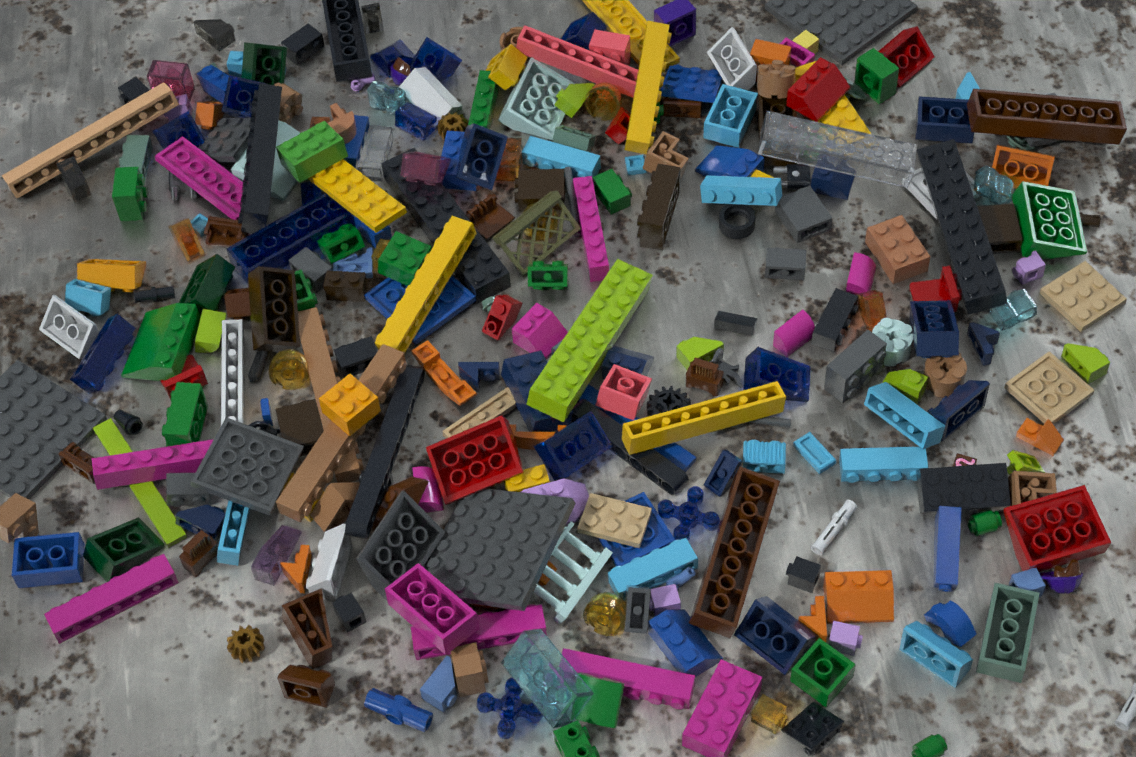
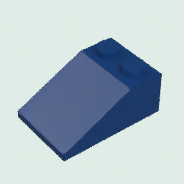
[695,145,764,177]

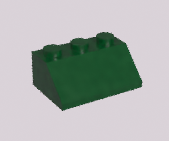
[241,42,287,99]
[179,254,235,316]

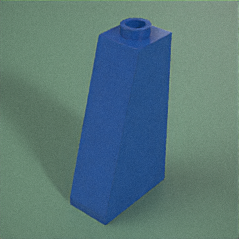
[933,506,961,592]

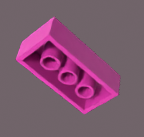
[385,563,479,655]
[682,659,762,757]

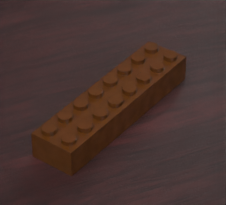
[967,88,1127,145]
[689,466,780,638]

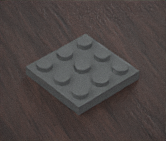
[198,118,250,162]

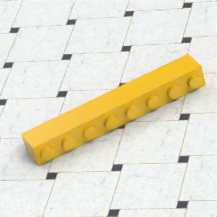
[624,21,672,155]
[375,216,477,354]
[622,381,786,455]

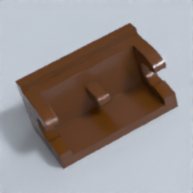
[664,97,702,118]
[204,216,248,249]
[58,442,95,484]

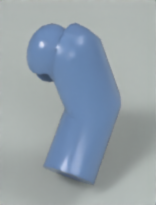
[666,567,695,591]

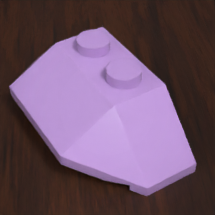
[521,479,589,525]

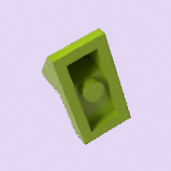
[1007,450,1045,475]

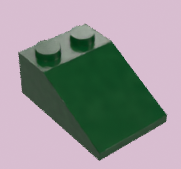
[83,517,165,582]

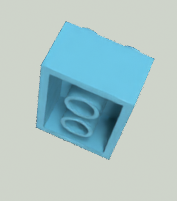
[703,84,758,148]

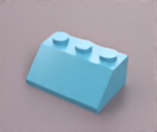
[899,621,973,688]

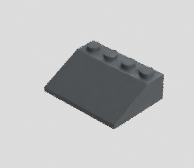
[356,491,445,600]

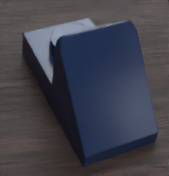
[967,322,1000,366]
[458,362,500,393]
[704,449,743,497]

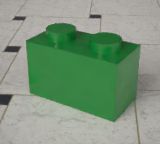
[592,169,632,215]

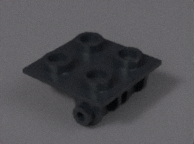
[781,702,844,756]

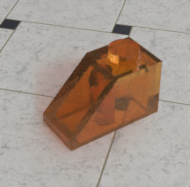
[168,218,205,262]
[856,290,887,332]

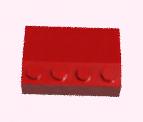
[426,415,524,505]
[1003,485,1111,572]

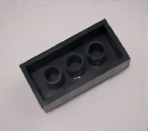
[916,463,1011,513]

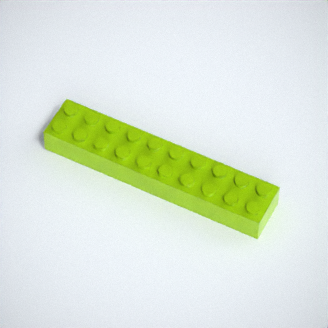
[527,259,653,422]

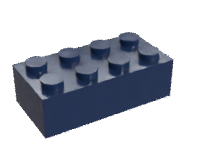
[910,300,959,358]
[501,351,573,432]

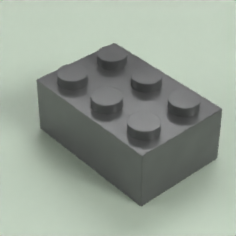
[824,330,887,403]

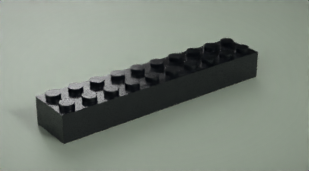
[917,139,1008,315]
[381,148,511,304]

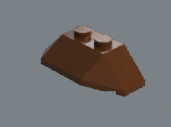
[369,477,429,537]

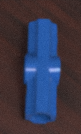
[364,688,433,733]

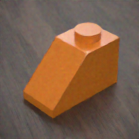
[195,101,227,130]

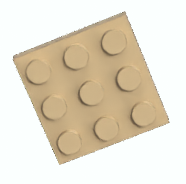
[1039,261,1127,332]
[1004,351,1094,425]

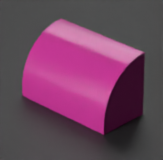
[779,38,815,67]
[846,252,876,299]
[773,309,815,358]
[412,466,444,513]

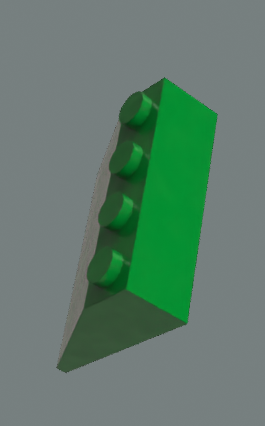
[1012,181,1087,260]
[121,303,201,381]

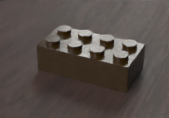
[758,95,799,167]
[637,164,680,251]
[248,266,300,353]

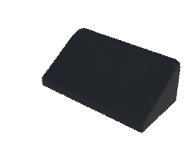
[714,311,758,336]

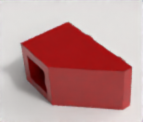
[605,107,631,145]
[482,294,523,340]

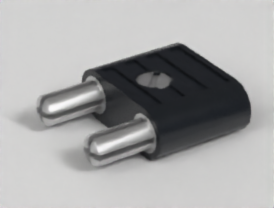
[773,164,811,190]

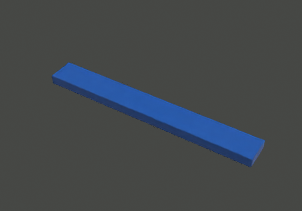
[577,384,696,472]

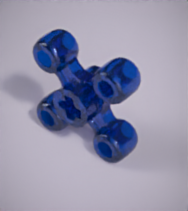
[658,486,720,541]
[476,677,544,739]

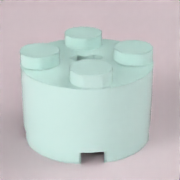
[872,318,913,366]

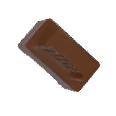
[686,357,724,397]
[179,530,218,577]

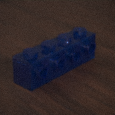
[70,314,136,394]

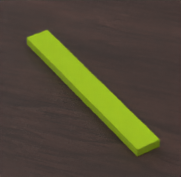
[93,418,187,548]

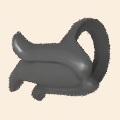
[709,348,743,388]

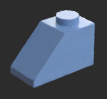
[420,656,457,713]

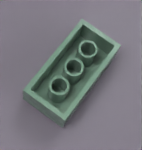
[976,583,1040,683]

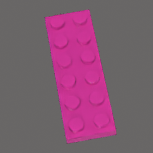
[155,136,243,220]

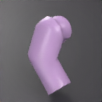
[351,74,375,91]

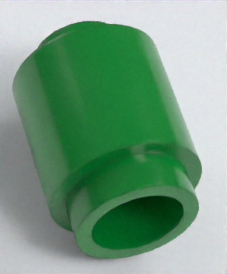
[967,510,1002,536]
[911,734,948,757]

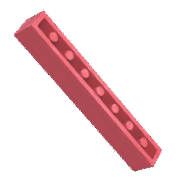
[516,25,638,98]

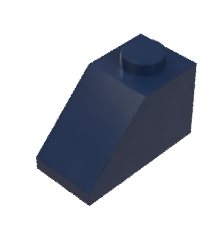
[175,504,226,540]

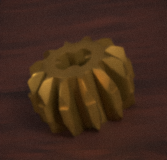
[438,112,468,141]
[227,624,265,663]

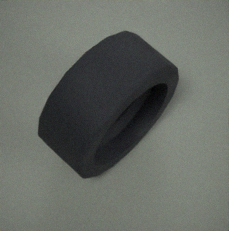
[719,204,756,239]

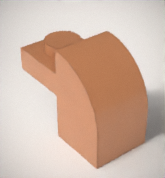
[327,103,357,144]

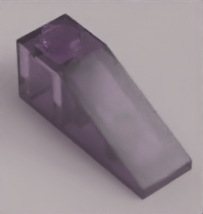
[251,525,302,586]

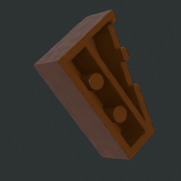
[282,588,332,670]

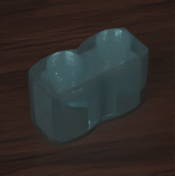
[367,81,408,116]
[974,165,1013,205]
[989,289,1037,331]

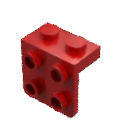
[909,266,962,312]
[160,355,208,400]

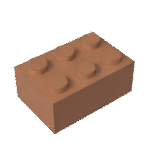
[865,215,930,284]

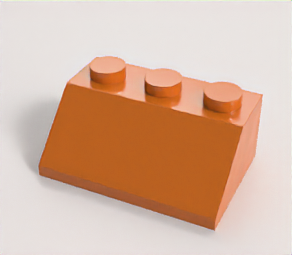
[988,144,1055,189]
[823,570,894,624]

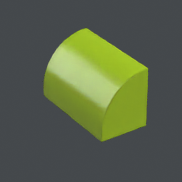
[195,309,226,353]

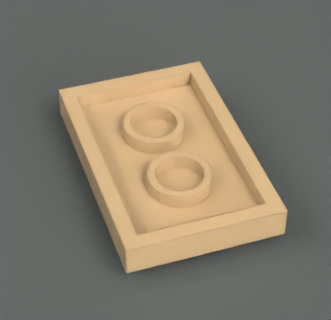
[577,493,652,548]

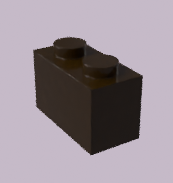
[324,270,368,302]

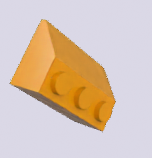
[77,259,146,292]

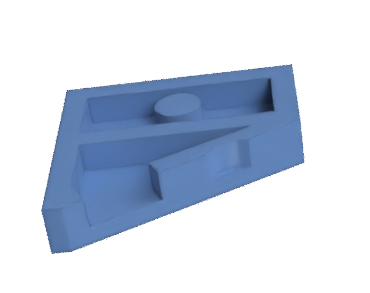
[333,247,373,278]

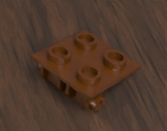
[466,194,515,240]

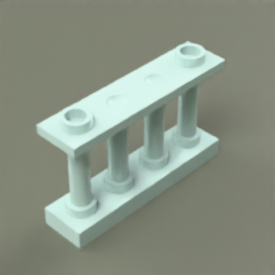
[534,521,613,624]

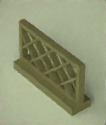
[493,191,581,275]

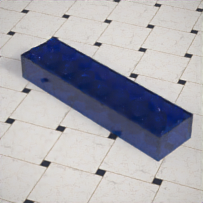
[226,193,356,284]

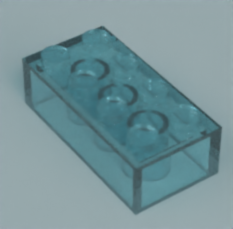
[501,629,594,728]

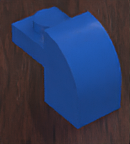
[924,600,977,647]

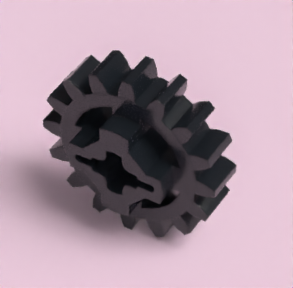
[647,386,691,416]

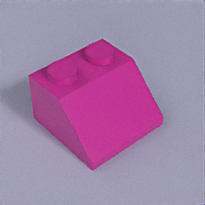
[512,303,568,360]

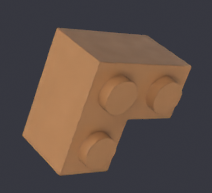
[643,131,689,179]
[1008,471,1057,507]
[310,482,360,532]
[0,493,39,543]
[451,643,489,697]

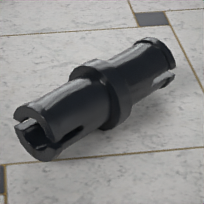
[134,286,175,303]

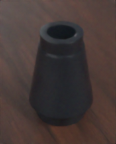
[114,410,143,435]

